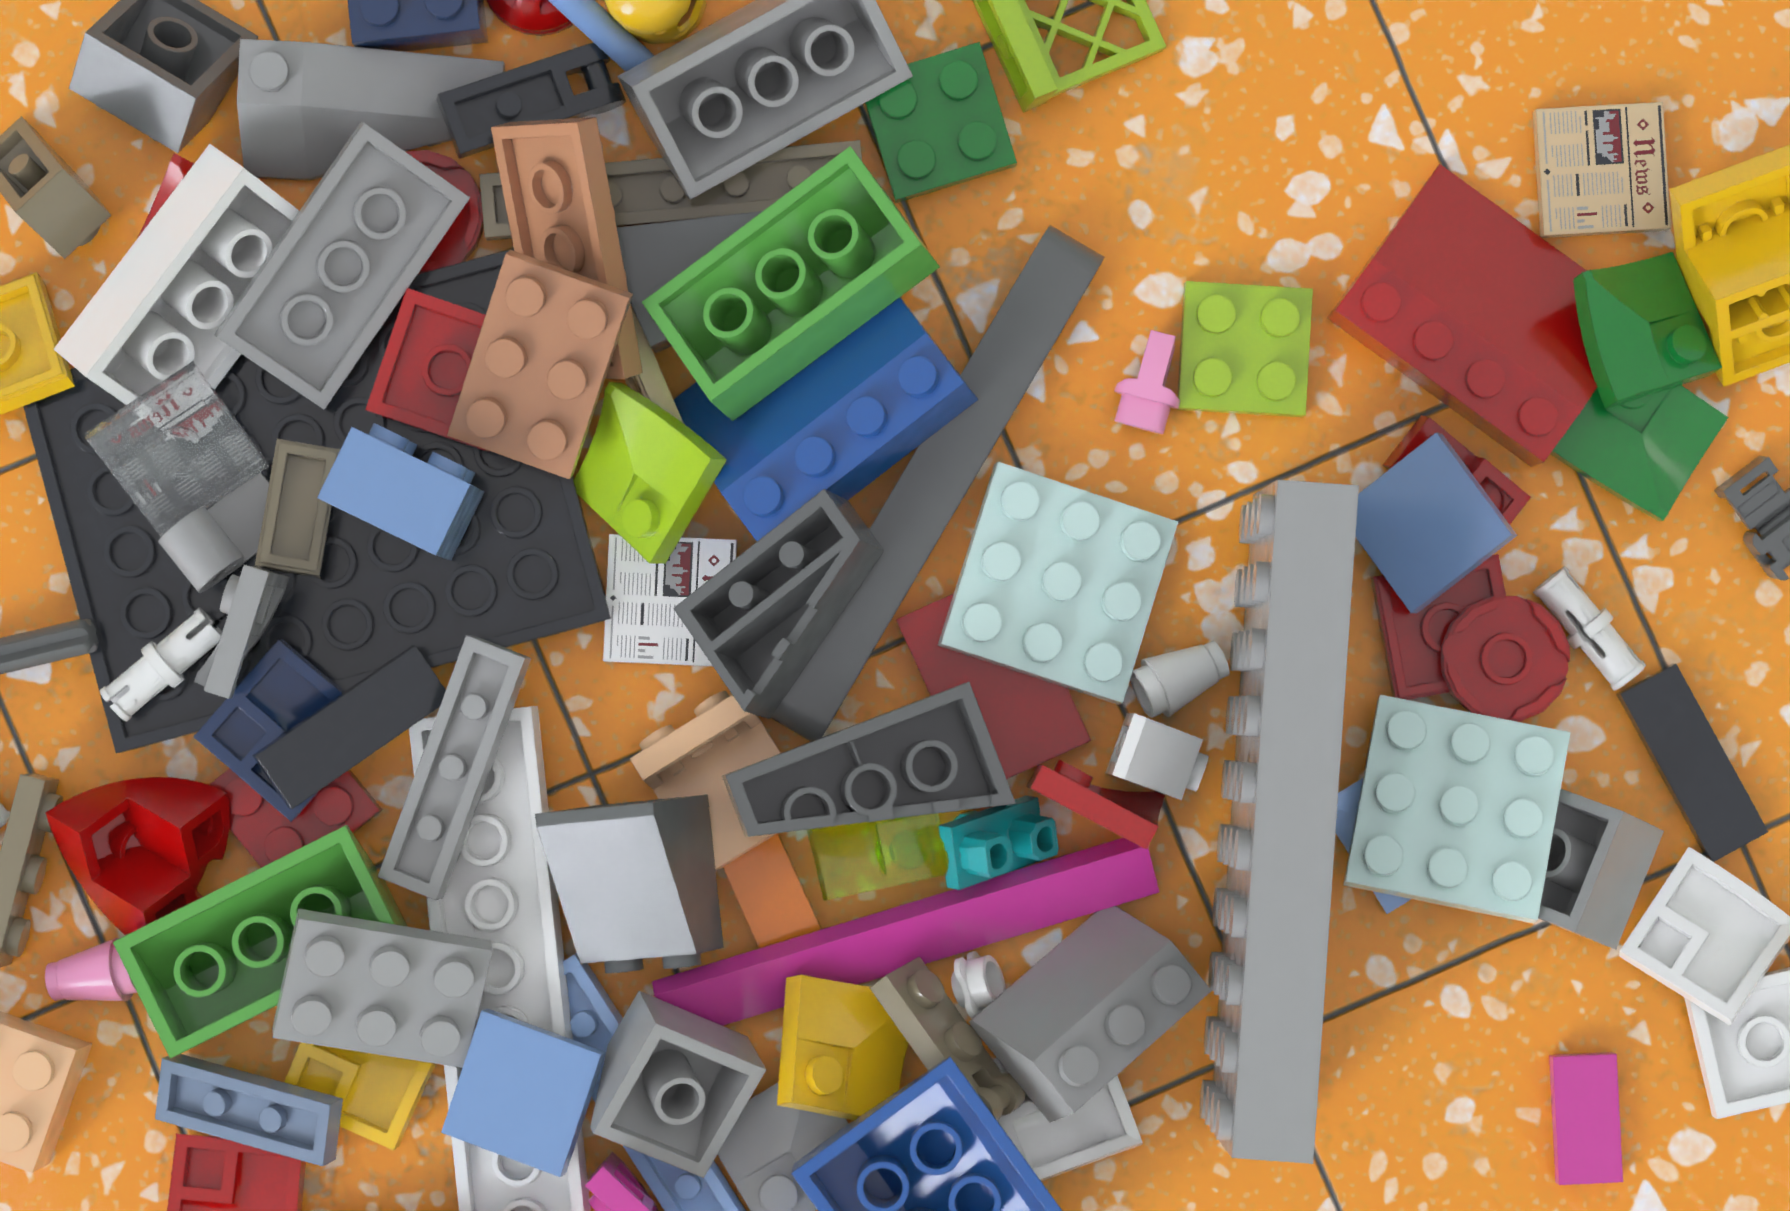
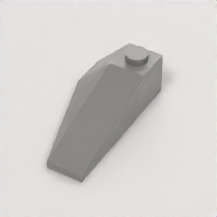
[237,39,505,181]

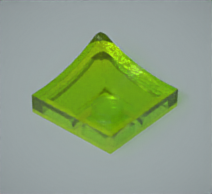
[807,813,948,901]

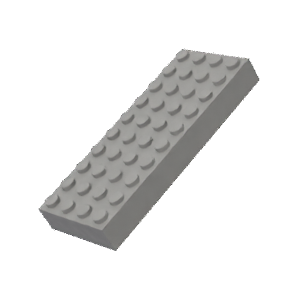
[1200,480,1359,1164]

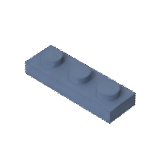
[155,1054,343,1167]

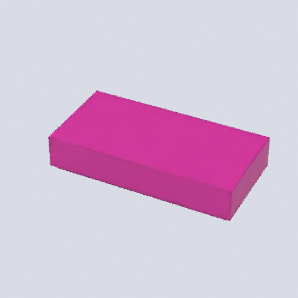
[1549,1052,1623,1185]

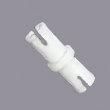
[1533,566,1646,691]
[99,607,222,722]

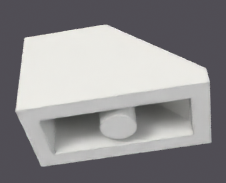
[1105,713,1209,800]

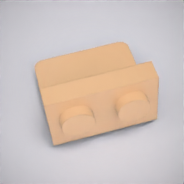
[630,691,781,871]

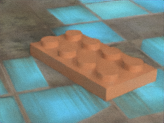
[491,117,643,379]

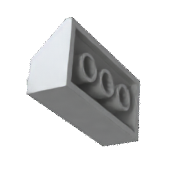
[617,0,913,200]

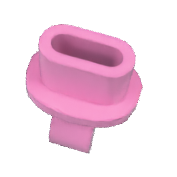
[1114,330,1180,434]

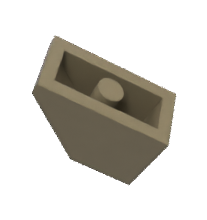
[0,116,112,259]

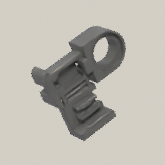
[1714,456,1790,580]

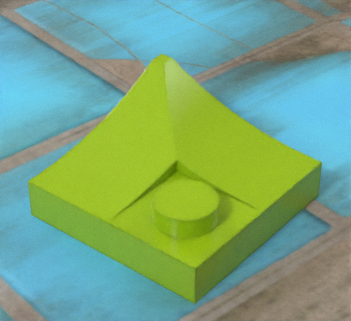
[574,382,727,564]

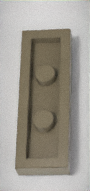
[0,773,63,967]

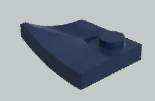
[194,639,345,822]

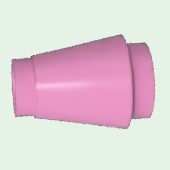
[45,938,137,1001]

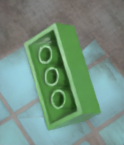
[642,146,940,421]
[113,825,408,1058]

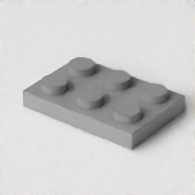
[272,909,493,1068]

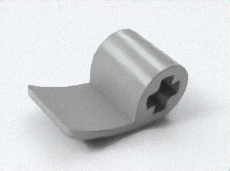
[158,471,269,593]

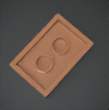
[447,250,633,479]

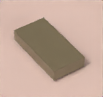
[255,439,341,578]

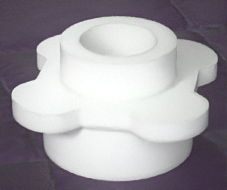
[951,951,1006,1019]

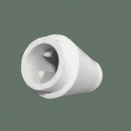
[1130,641,1230,718]

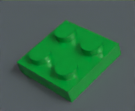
[865,42,1017,203]

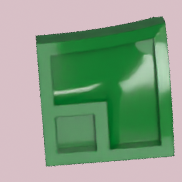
[1573,252,1722,409]
[1550,385,1729,522]

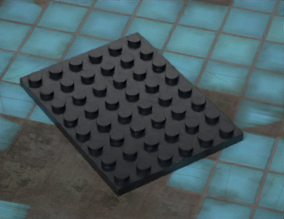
[23,250,611,753]

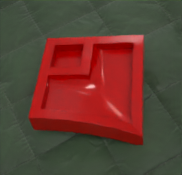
[1026,760,1165,850]
[167,1133,306,1211]

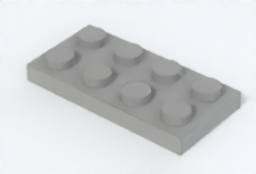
[214,122,470,409]

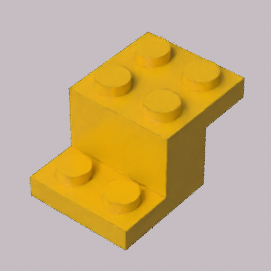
[1669,145,1790,387]

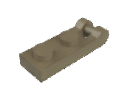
[870,957,1026,1121]

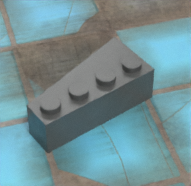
[722,682,1016,837]

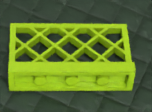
[972,0,1167,113]

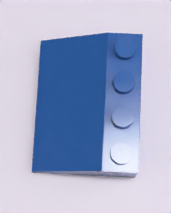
[674,297,979,541]
[791,1056,1063,1211]

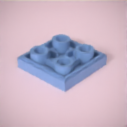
[1355,432,1518,614]
[441,1008,606,1177]

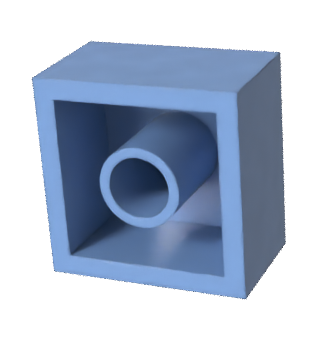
[317,423,484,561]

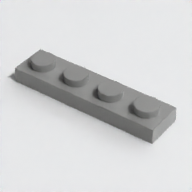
[378,635,531,900]

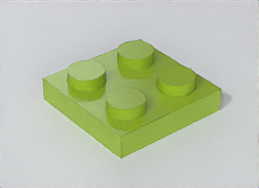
[1177,281,1313,417]

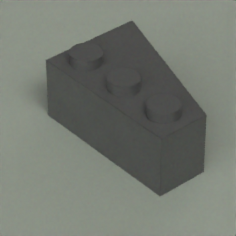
[617,211,762,354]
[673,489,884,719]

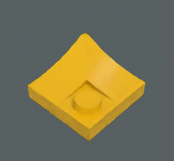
[777,974,908,1120]
[284,1042,436,1150]

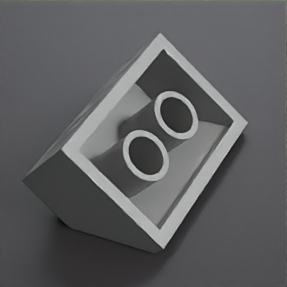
[968,906,1212,1123]

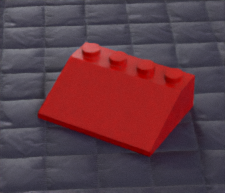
[1327,164,1597,467]

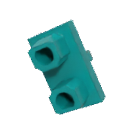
[939,795,1059,890]

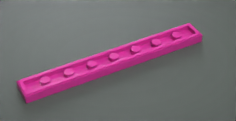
[652,838,1160,1026]

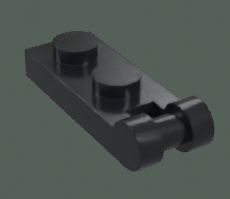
[437,42,626,159]

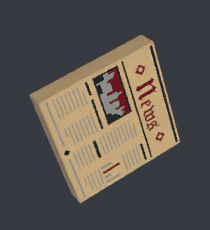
[1532,102,1671,238]

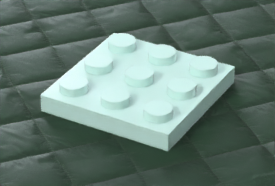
[938,462,1178,705]
[1343,695,1571,924]

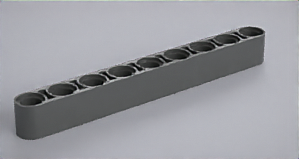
[771,225,1105,742]

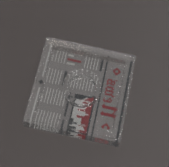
[85,361,269,537]

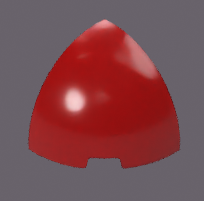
[45,777,230,936]

